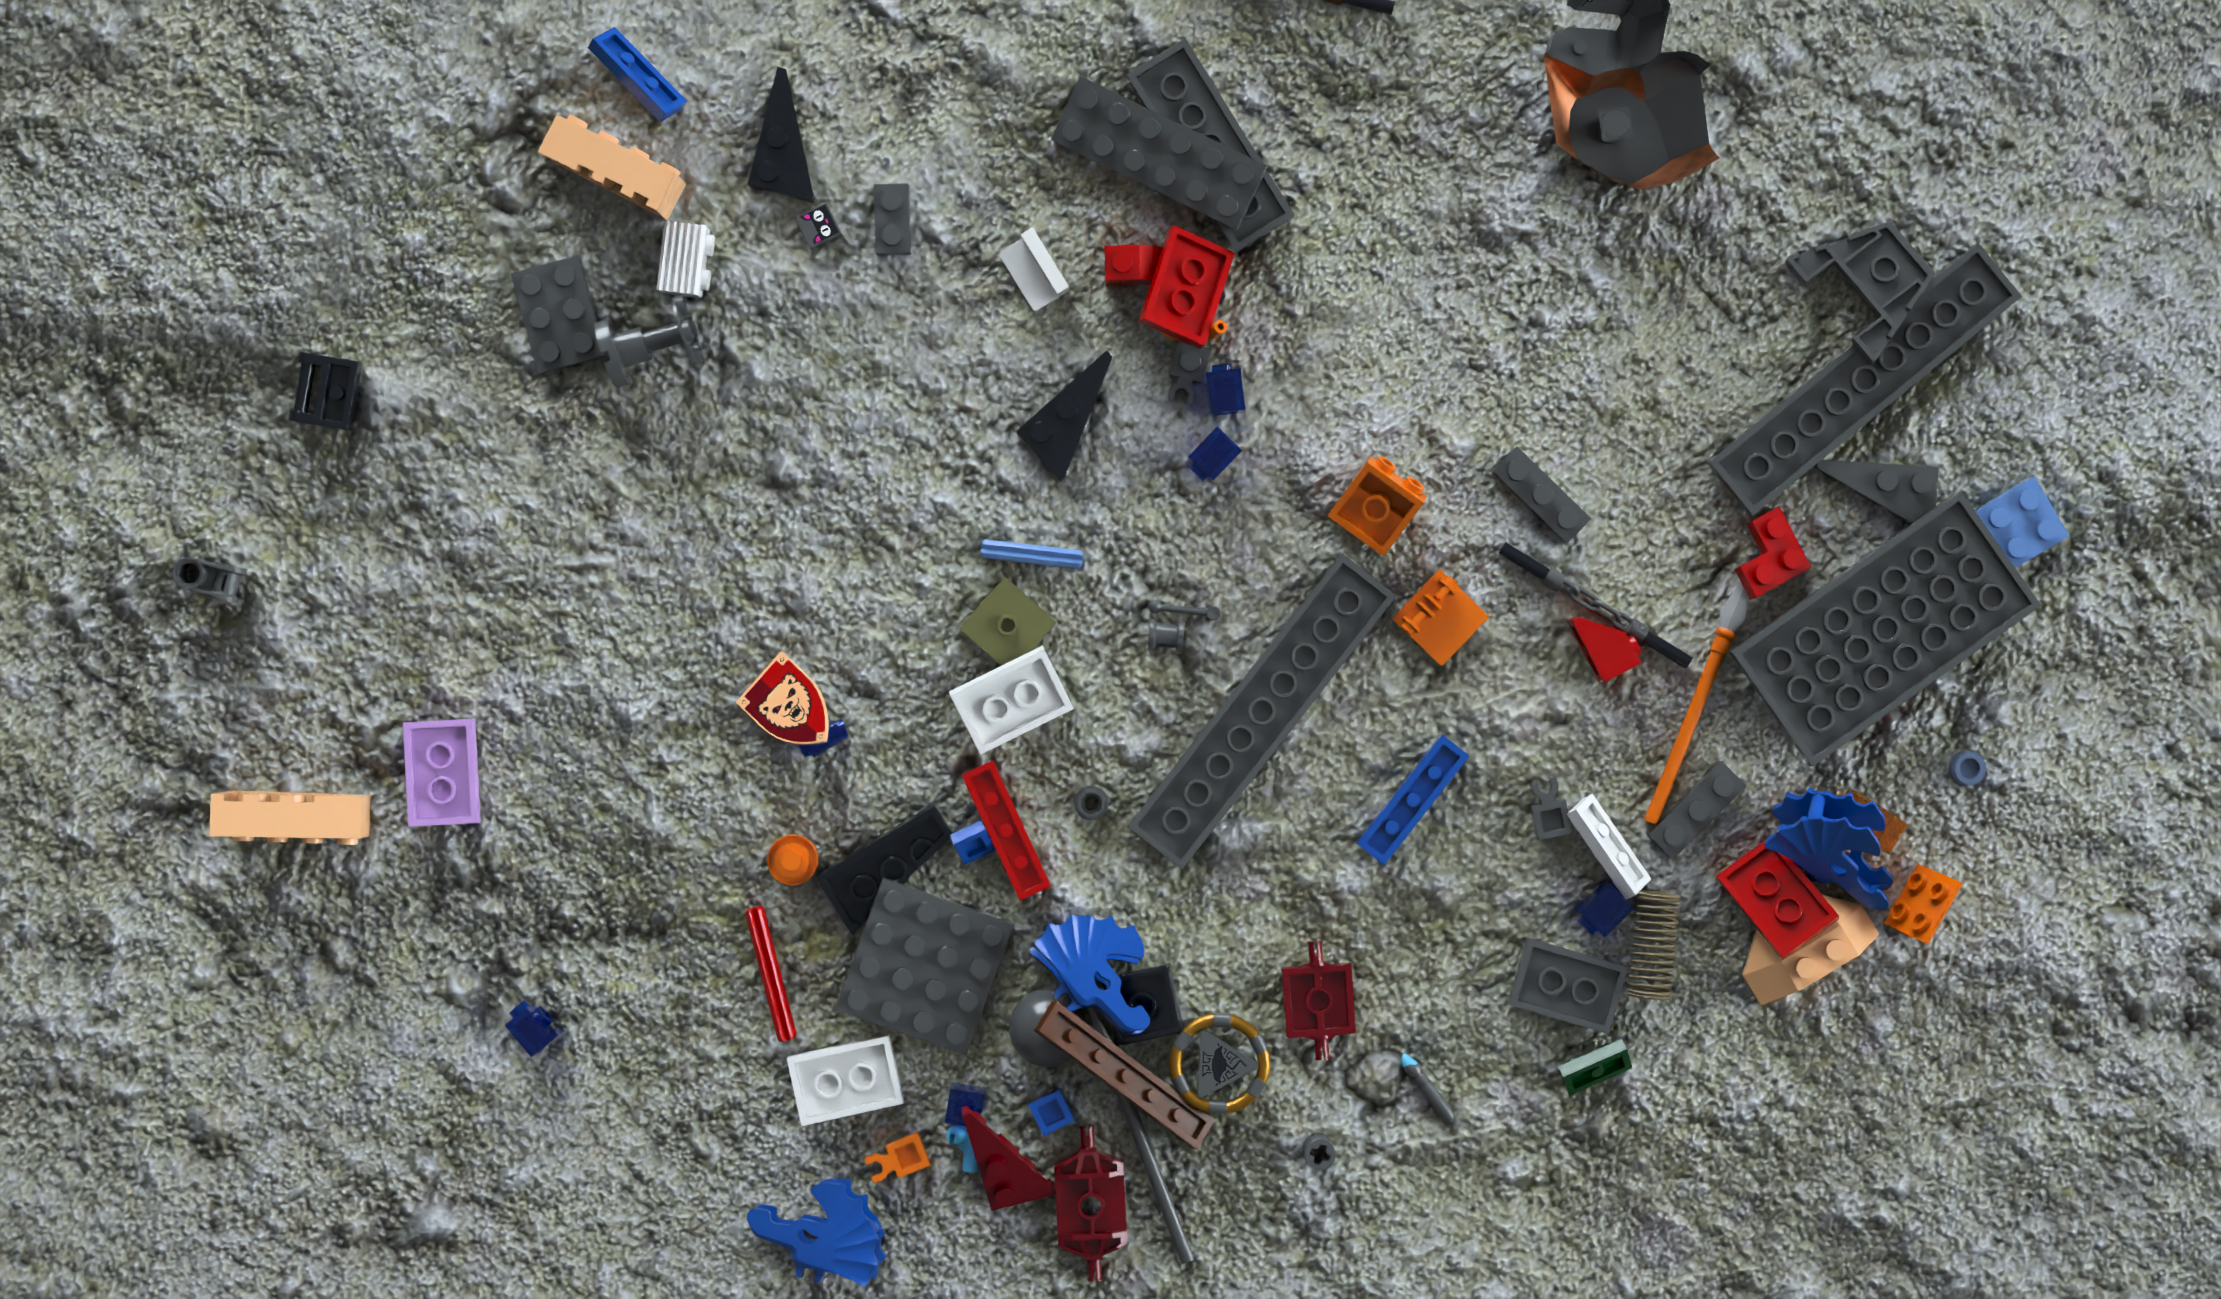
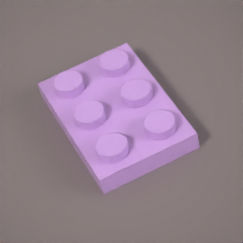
[403,719,481,827]

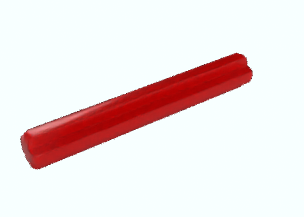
[745,906,796,1042]

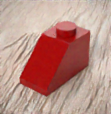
[1104,245,1163,286]
[1567,617,1642,682]

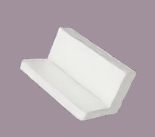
[999,227,1070,312]

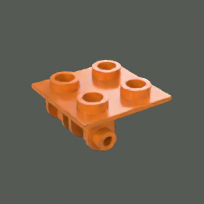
[1392,569,1489,667]
[1884,864,1963,945]

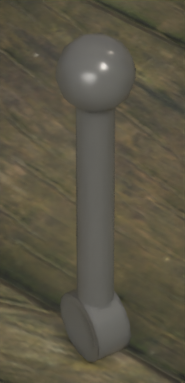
[1148,600,1220,620]

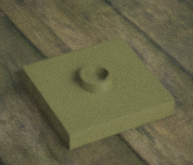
[959,577,1057,666]

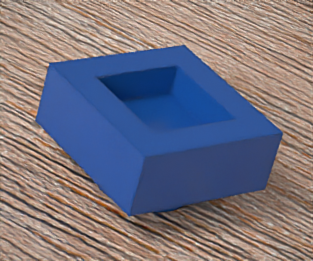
[950,821,996,865]
[1028,1088,1075,1136]

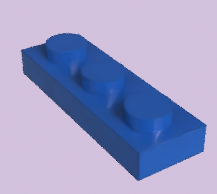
[587,27,687,122]

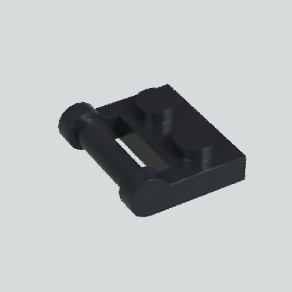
[288,352,362,431]

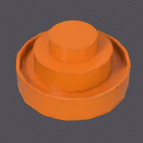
[767,834,819,885]

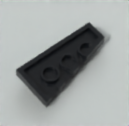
[816,803,953,935]

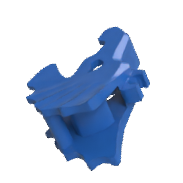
[1764,788,1893,910]
[1029,914,1150,1035]
[747,1178,887,1287]

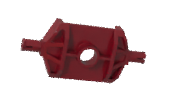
[1054,1125,1128,1282]

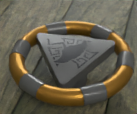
[1169,1013,1270,1115]

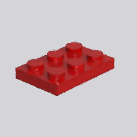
[1138,225,1235,349]
[1716,841,1839,960]

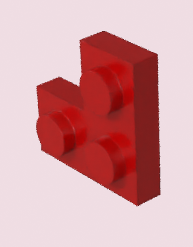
[1734,506,1811,600]

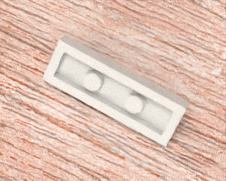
[1567,794,1651,900]

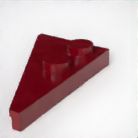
[961,1106,1056,1211]

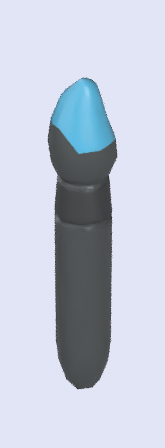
[1401,1054,1455,1124]

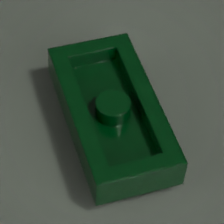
[1558,1039,1632,1096]

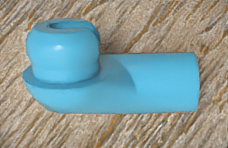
[946,1124,979,1173]

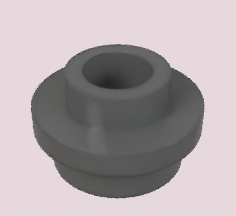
[1074,786,1109,820]

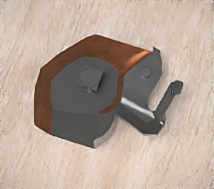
[1544,0,1721,189]

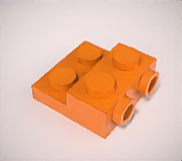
[1327,456,1427,557]

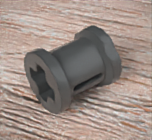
[1148,619,1185,652]
[1302,1133,1336,1171]

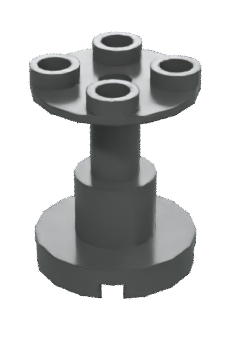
[594,295,704,388]

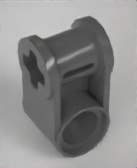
[172,558,247,603]

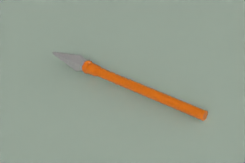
[1644,581,1749,825]

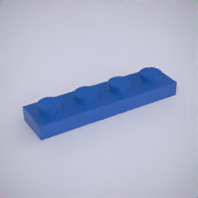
[1356,734,1469,865]

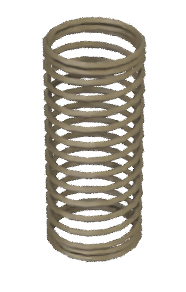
[1627,890,1681,1000]

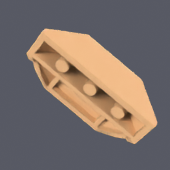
[1742,895,1879,1005]

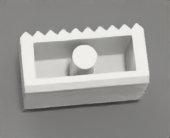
[656,221,715,298]

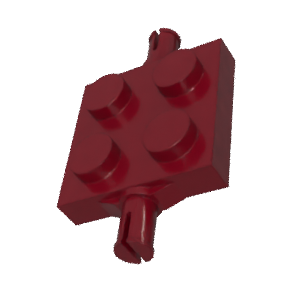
[1281,941,1356,1060]

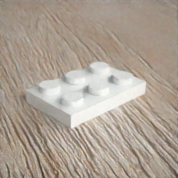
[949,646,1074,755]
[787,1034,904,1126]

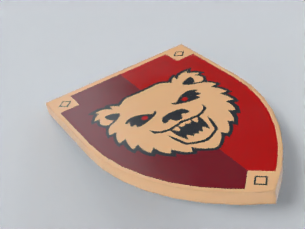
[736,651,829,745]

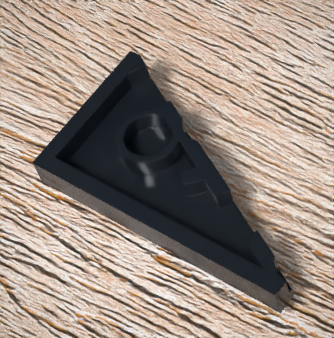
[748,67,815,203]
[1016,351,1112,481]

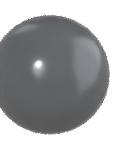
[1009,989,1086,1067]

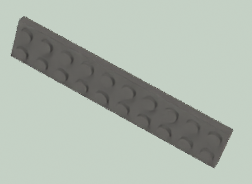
[1707,243,2022,516]
[1127,553,1396,869]

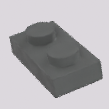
[874,183,911,255]

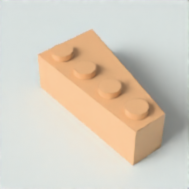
[538,114,686,221]
[209,790,371,845]

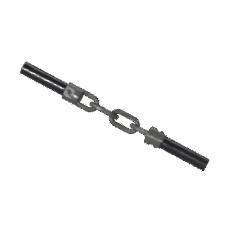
[1498,542,1693,669]

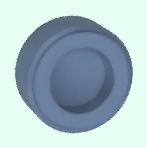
[1948,751,1986,786]

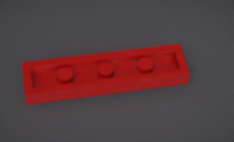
[962,760,1051,901]

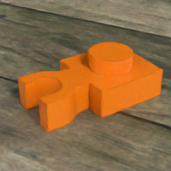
[864,1131,931,1183]

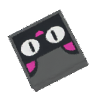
[795,202,842,250]

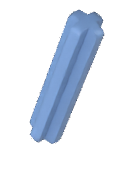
[980,539,1083,569]

